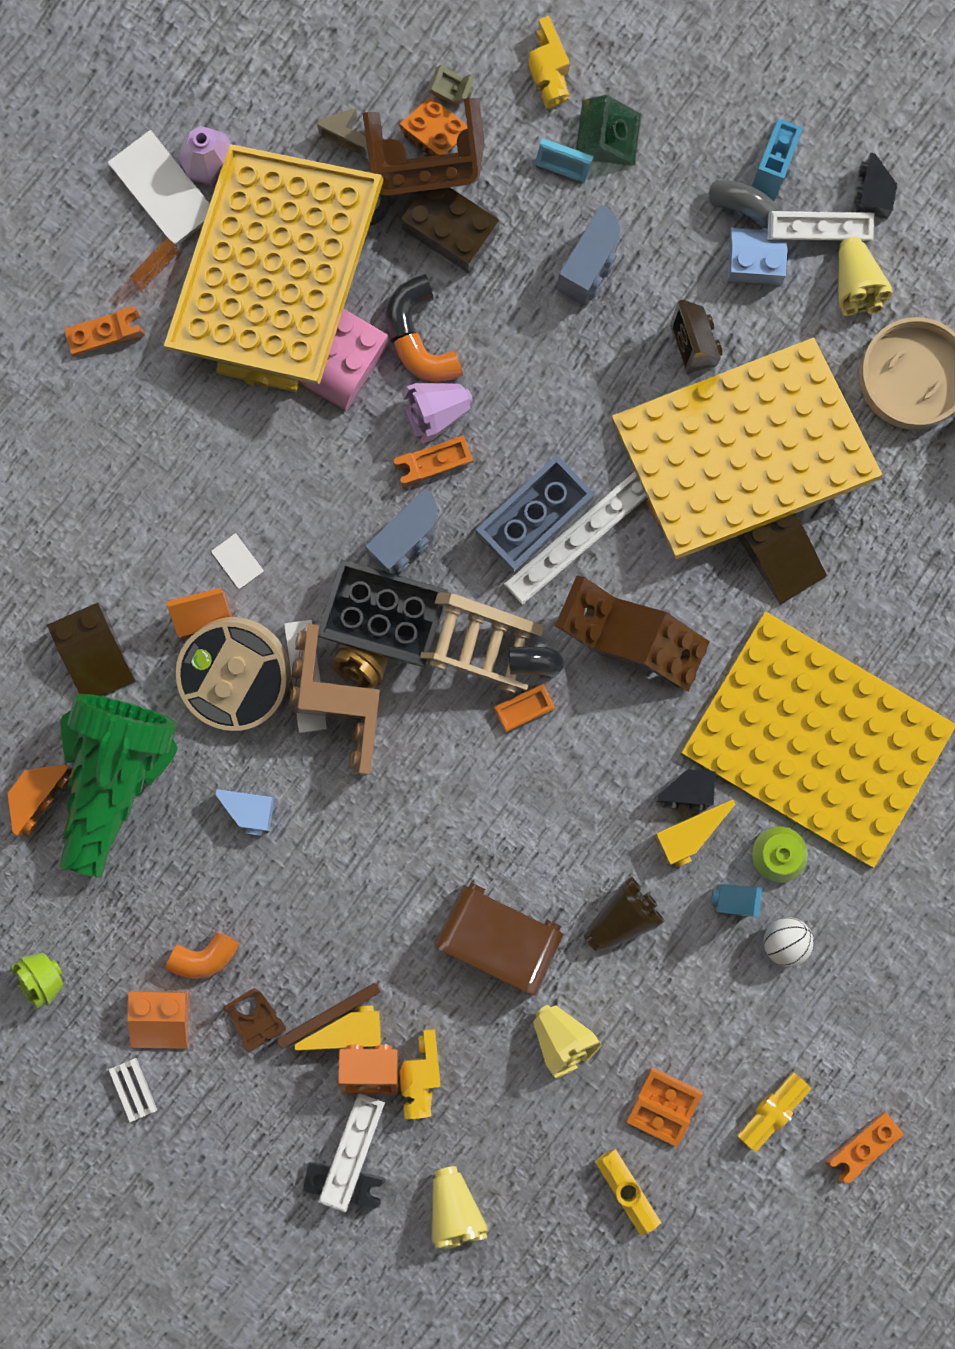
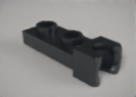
[303,1161,386,1208]

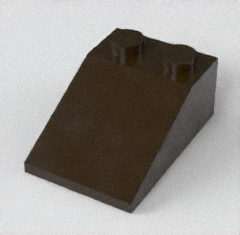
[670,299,723,374]
[737,513,827,605]
[47,602,136,696]

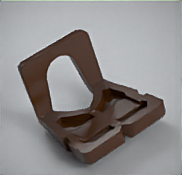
[223,988,286,1052]

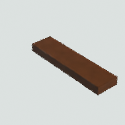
[277,982,382,1049]

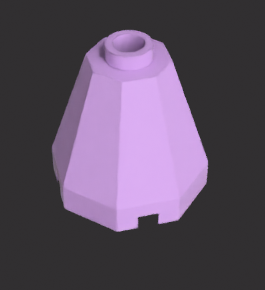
[178,126,231,187]
[402,383,473,443]

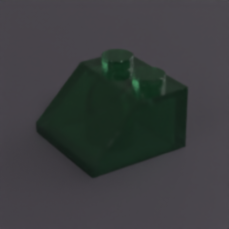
[576,94,642,166]

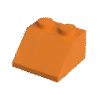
[166,588,233,642]
[128,991,190,1049]
[339,1044,398,1094]

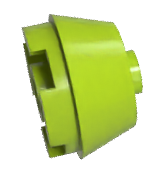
[752,827,808,883]
[10,952,64,1010]

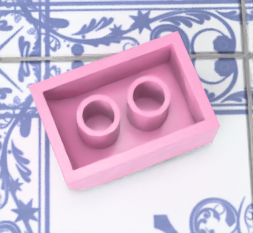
[299,308,389,411]

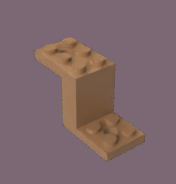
[288,624,380,776]

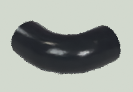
[385,274,434,343]
[509,646,564,678]

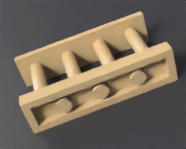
[420,593,544,693]

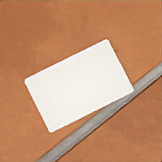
[211,534,263,589]

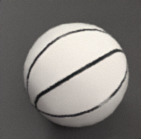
[763,917,814,967]

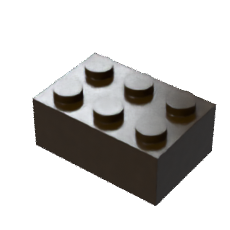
[401,187,500,273]

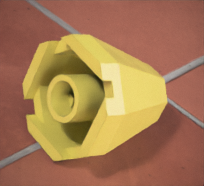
[533,1005,602,1079]

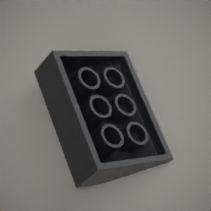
[318,559,448,668]

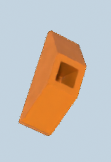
[8,764,72,837]

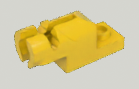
[528,15,570,109]
[399,1028,441,1119]

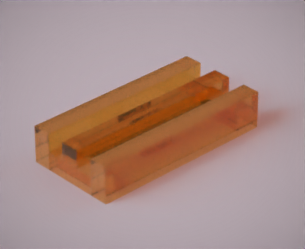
[130,237,179,291]

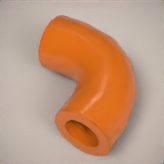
[394,333,464,383]
[164,931,241,979]

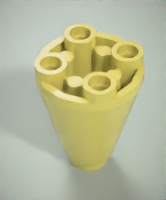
[838,237,893,316]
[431,1166,488,1249]

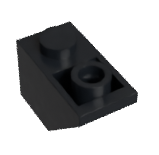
[853,152,898,219]
[655,769,716,811]

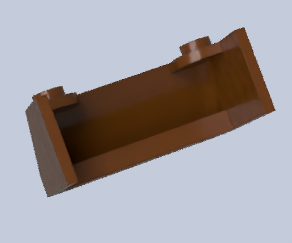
[363,98,484,196]

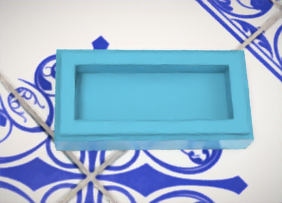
[534,138,594,183]

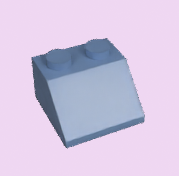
[727,228,787,285]

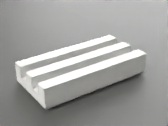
[109,1058,157,1122]

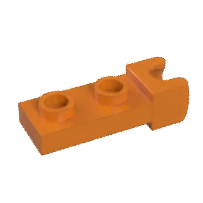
[64,306,145,356]
[393,435,473,488]
[825,1112,904,1184]

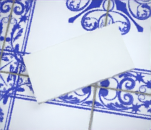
[108,130,210,247]

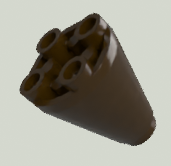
[584,877,665,952]

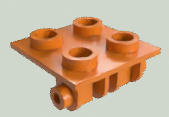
[399,96,467,156]

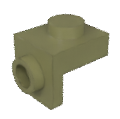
[427,65,474,106]

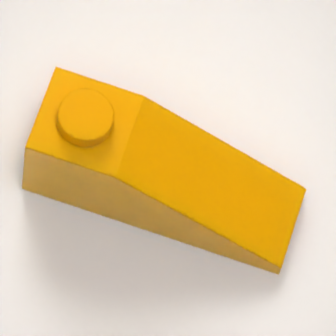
[654,799,735,867]
[295,1005,382,1050]

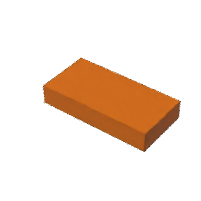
[493,684,555,733]

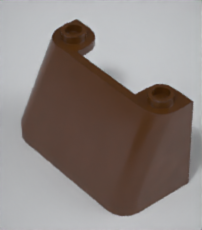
[433,882,564,996]

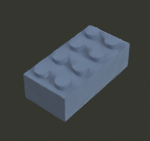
[476,454,595,575]

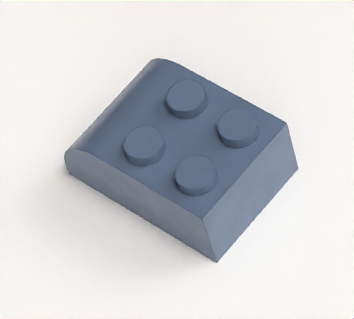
[557,205,620,306]
[365,488,438,576]

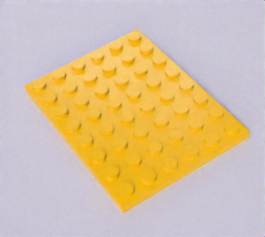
[164,144,384,385]
[612,338,882,560]
[680,611,955,868]

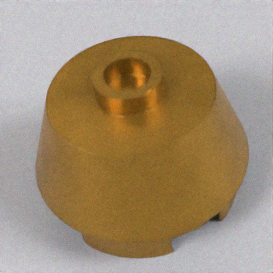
[333,645,388,689]

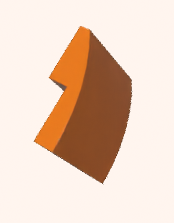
[626,1067,703,1147]

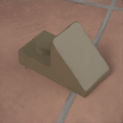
[317,108,368,157]

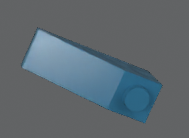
[752,118,803,202]
[711,884,763,917]

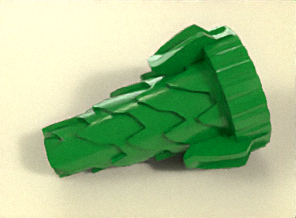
[60,694,178,877]

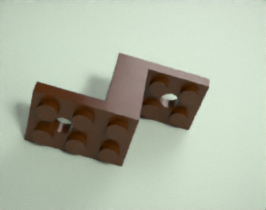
[555,575,710,692]

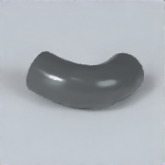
[709,180,781,229]

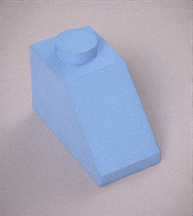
[216,789,275,836]

